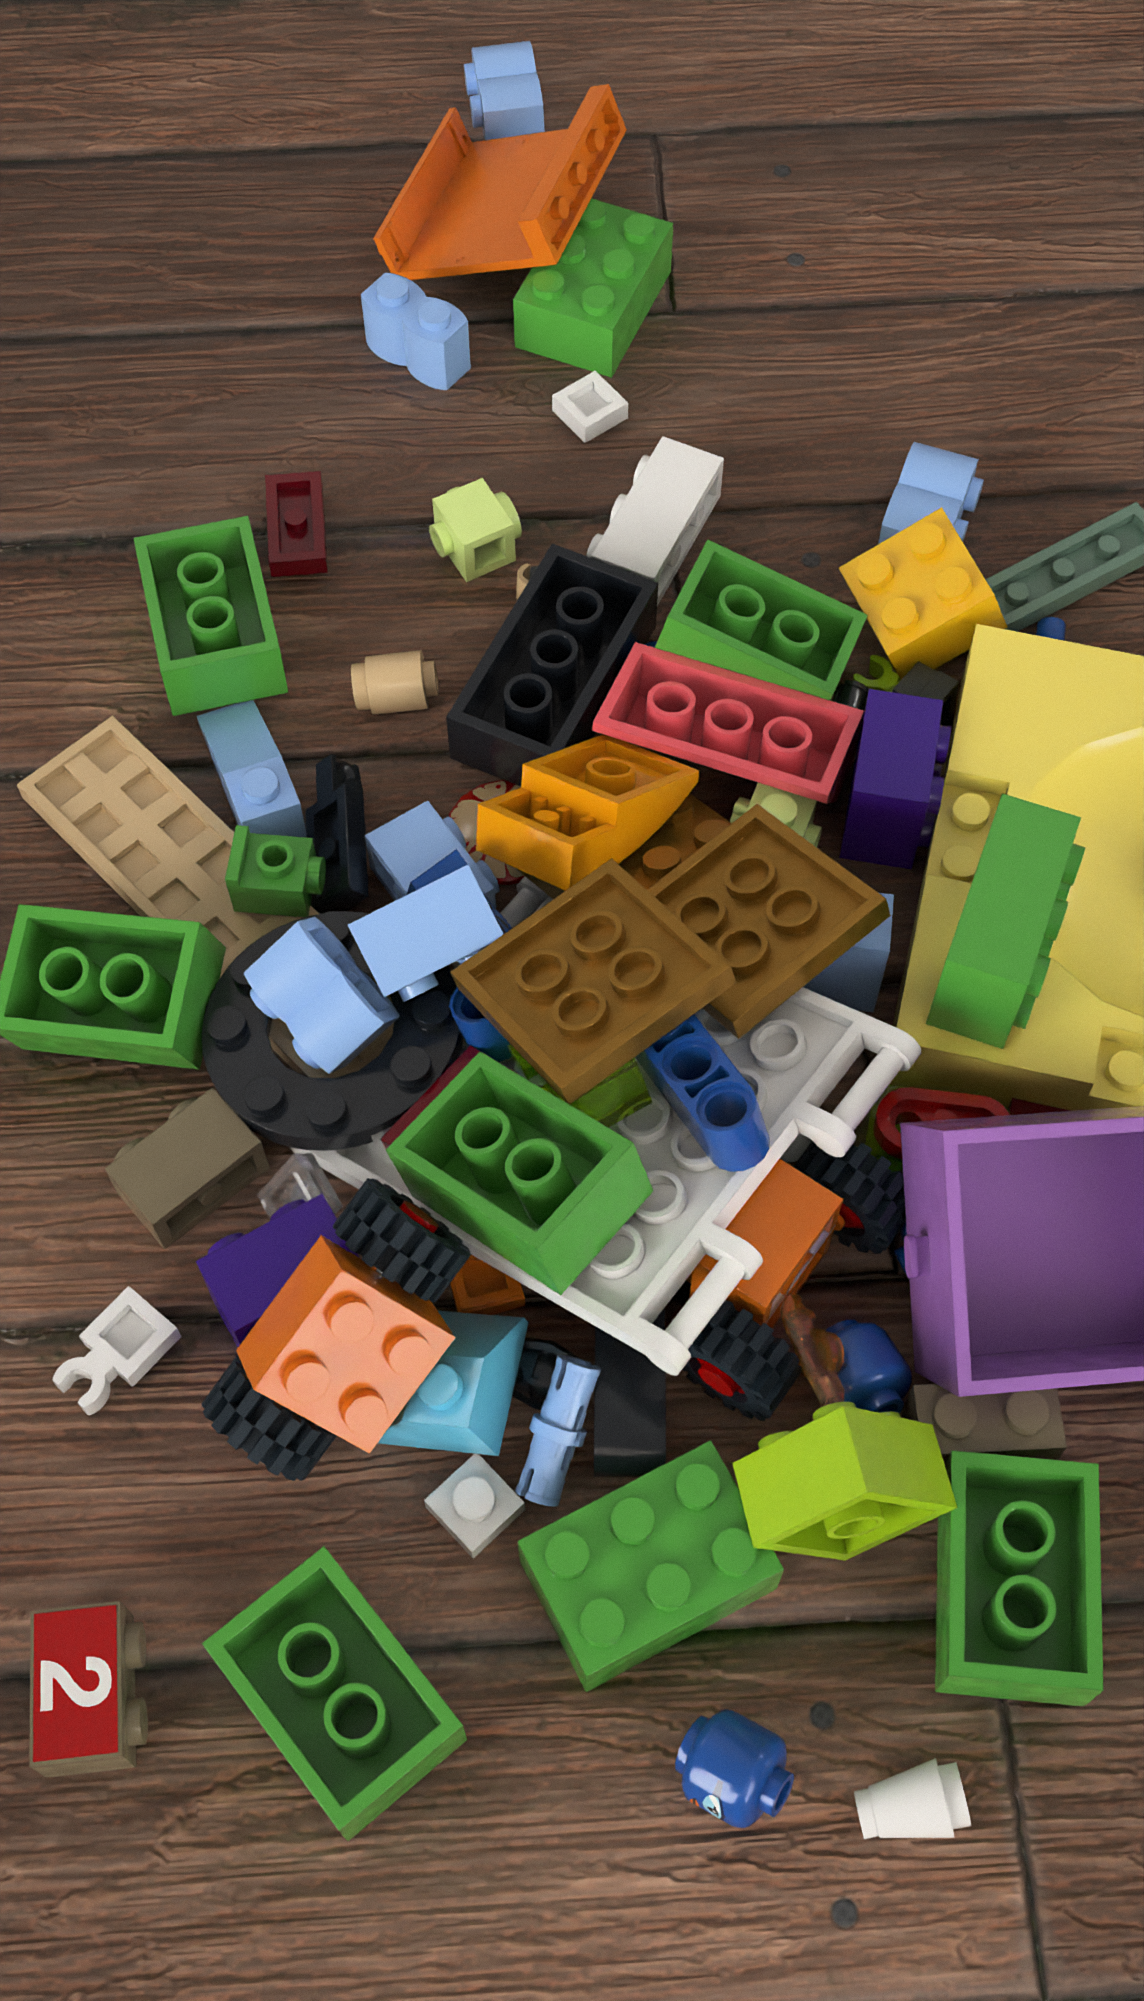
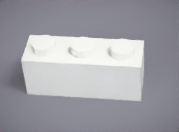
[586,436,724,606]

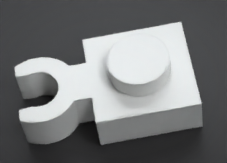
[52,1286,181,1416]

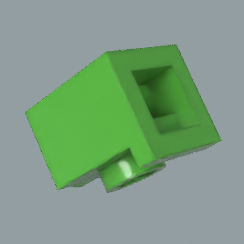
[225,825,326,917]

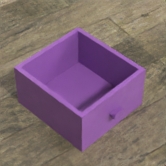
[900,1106,1144,1397]

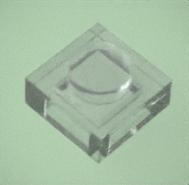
[257,1153,343,1218]

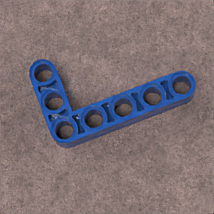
[449,987,770,1172]

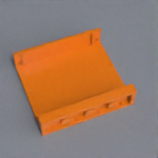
[373,84,627,280]

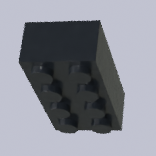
[446,544,658,786]

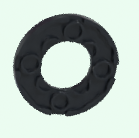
[202,911,464,1151]

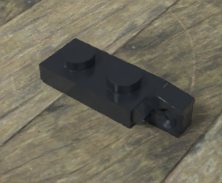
[305,754,369,914]

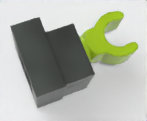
[853,655,959,726]

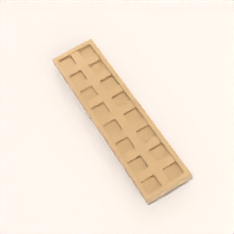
[17,715,394,1078]

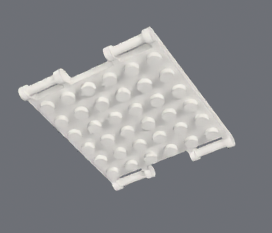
[290,876,921,1376]

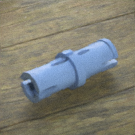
[515,1355,601,1507]

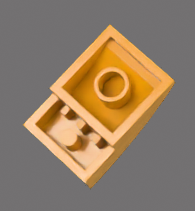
[476,734,699,891]

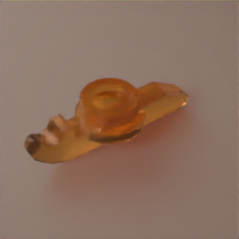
[780,1294,844,1407]

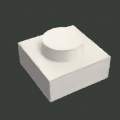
[552,371,628,443]
[424,1454,525,1559]

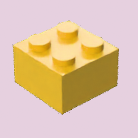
[839,507,1008,680]

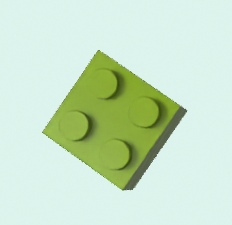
[733,1402,958,1561]

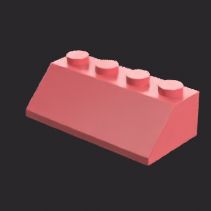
[592,642,864,804]

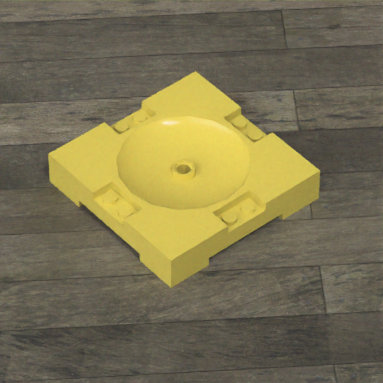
[887,624,1144,1111]

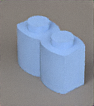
[464,41,545,140]
[361,273,471,390]
[878,442,984,544]
[244,917,400,1074]

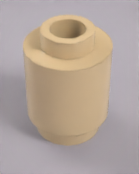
[351,650,439,715]

